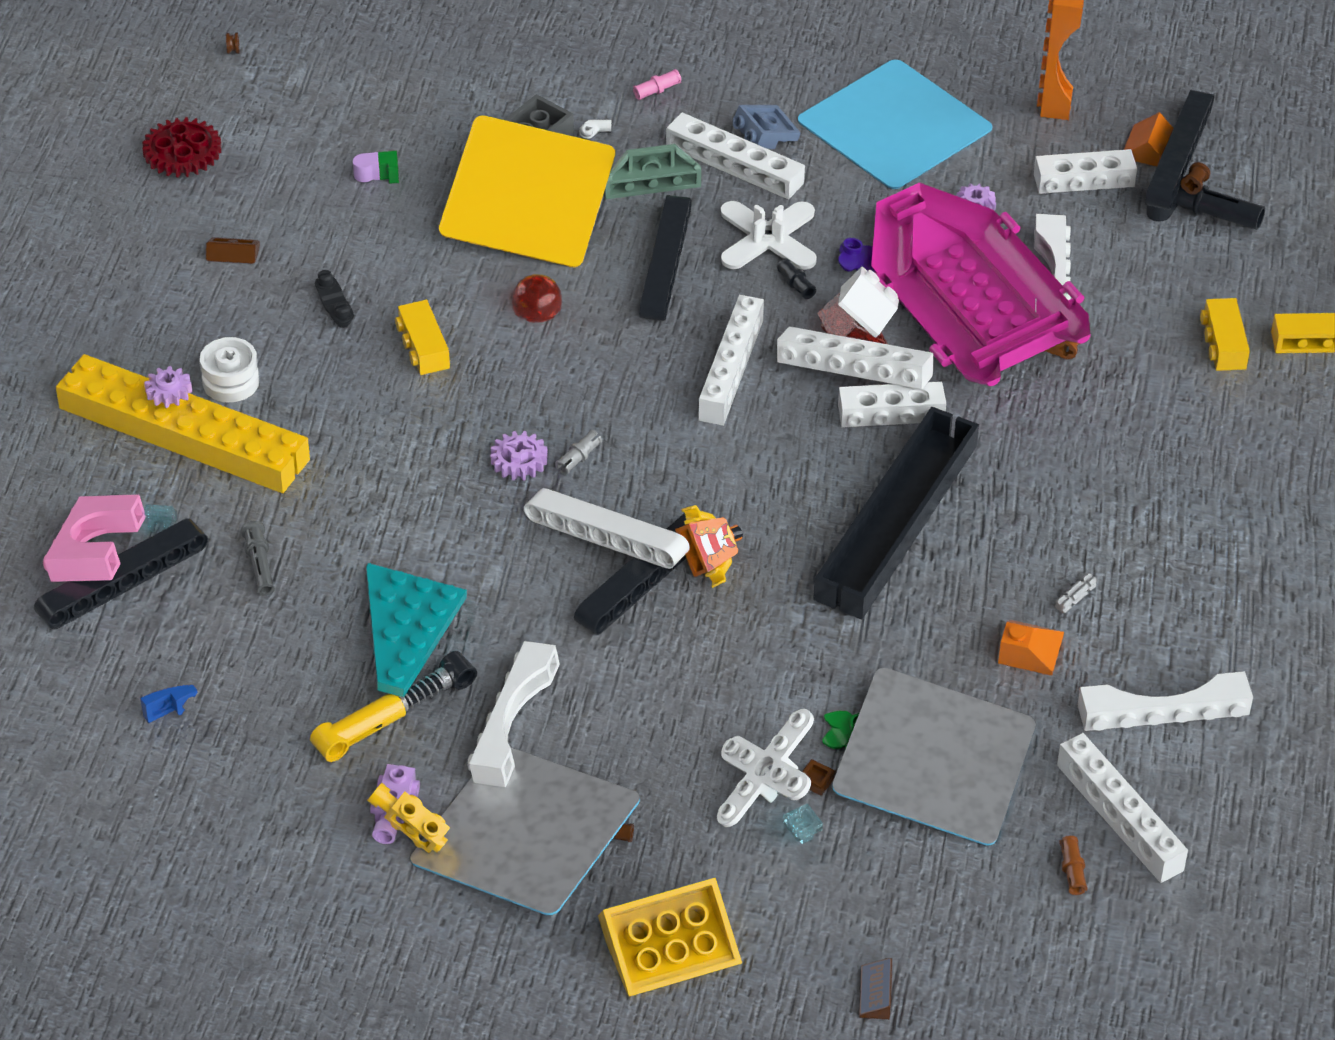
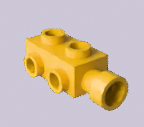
[367,782,450,853]

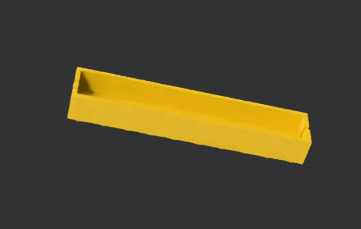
[56,354,310,494]

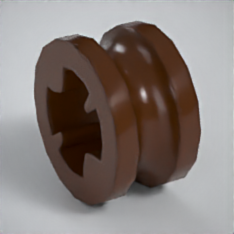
[226,32,240,54]

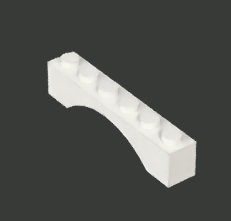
[1034,214,1070,312]
[467,641,560,788]
[1078,671,1253,731]

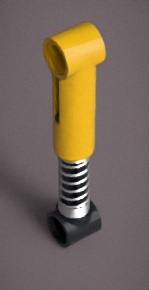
[310,651,477,762]

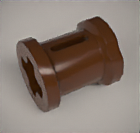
[1181,162,1211,194]

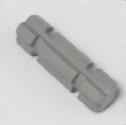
[1055,573,1097,613]

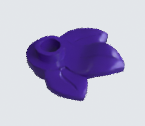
[838,238,874,272]

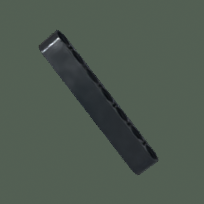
[639,195,692,321]
[574,513,690,635]
[34,519,208,629]

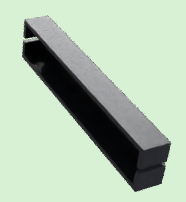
[813,406,979,620]

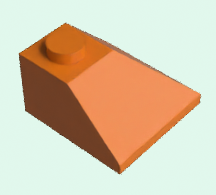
[998,620,1064,676]

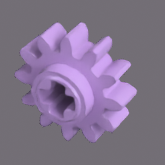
[144,366,192,408]

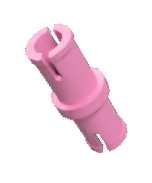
[633,69,681,100]

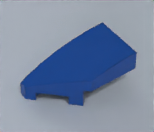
[140,685,198,723]

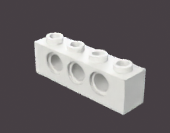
[1034,149,1137,194]
[838,382,946,427]

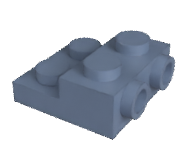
[733,105,801,149]

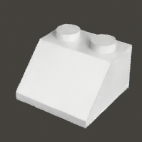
[838,266,899,338]

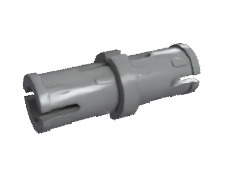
[555,430,602,475]

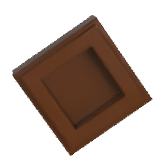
[802,759,836,796]

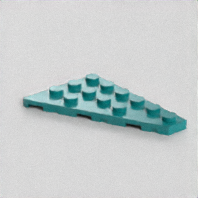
[366,563,467,698]

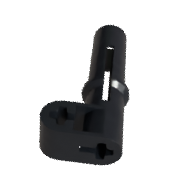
[1146,185,1265,230]

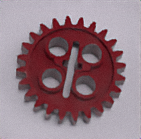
[142,117,222,178]

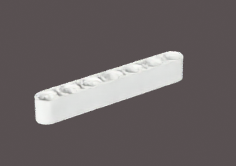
[524,488,689,569]

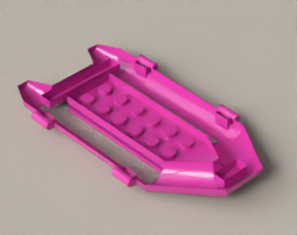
[871,183,1091,386]

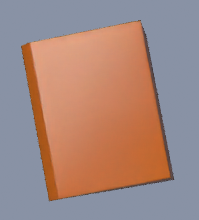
[1124,112,1174,166]

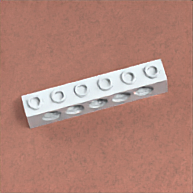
[666,112,805,200]
[699,294,764,426]
[777,327,933,389]
[1057,733,1188,883]

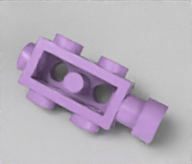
[370,764,420,844]

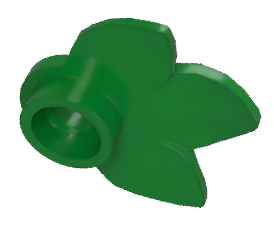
[822,711,859,749]

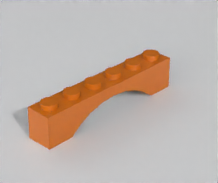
[1037,0,1084,120]

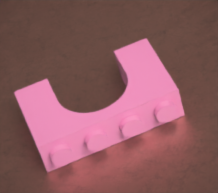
[43,494,146,582]

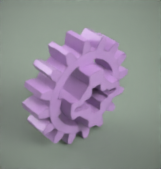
[491,431,548,480]

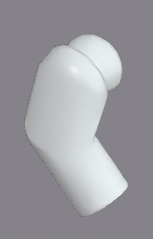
[579,120,611,139]

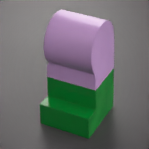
[353,151,399,184]

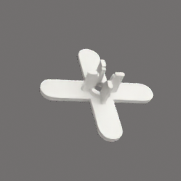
[721,201,817,270]
[717,709,814,827]

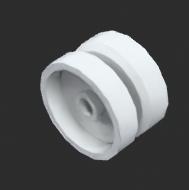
[200,337,259,402]

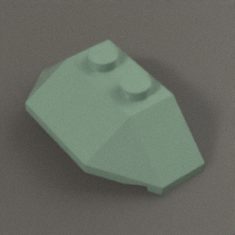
[605,144,701,199]

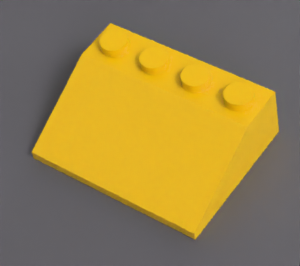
[598,877,742,997]

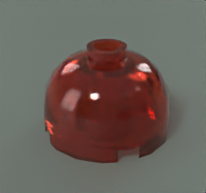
[512,274,562,322]

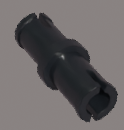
[777,258,816,299]

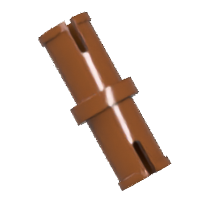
[1059,835,1088,895]

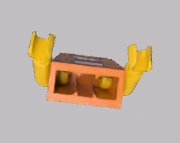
[675,505,743,588]

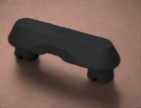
[315,270,354,328]

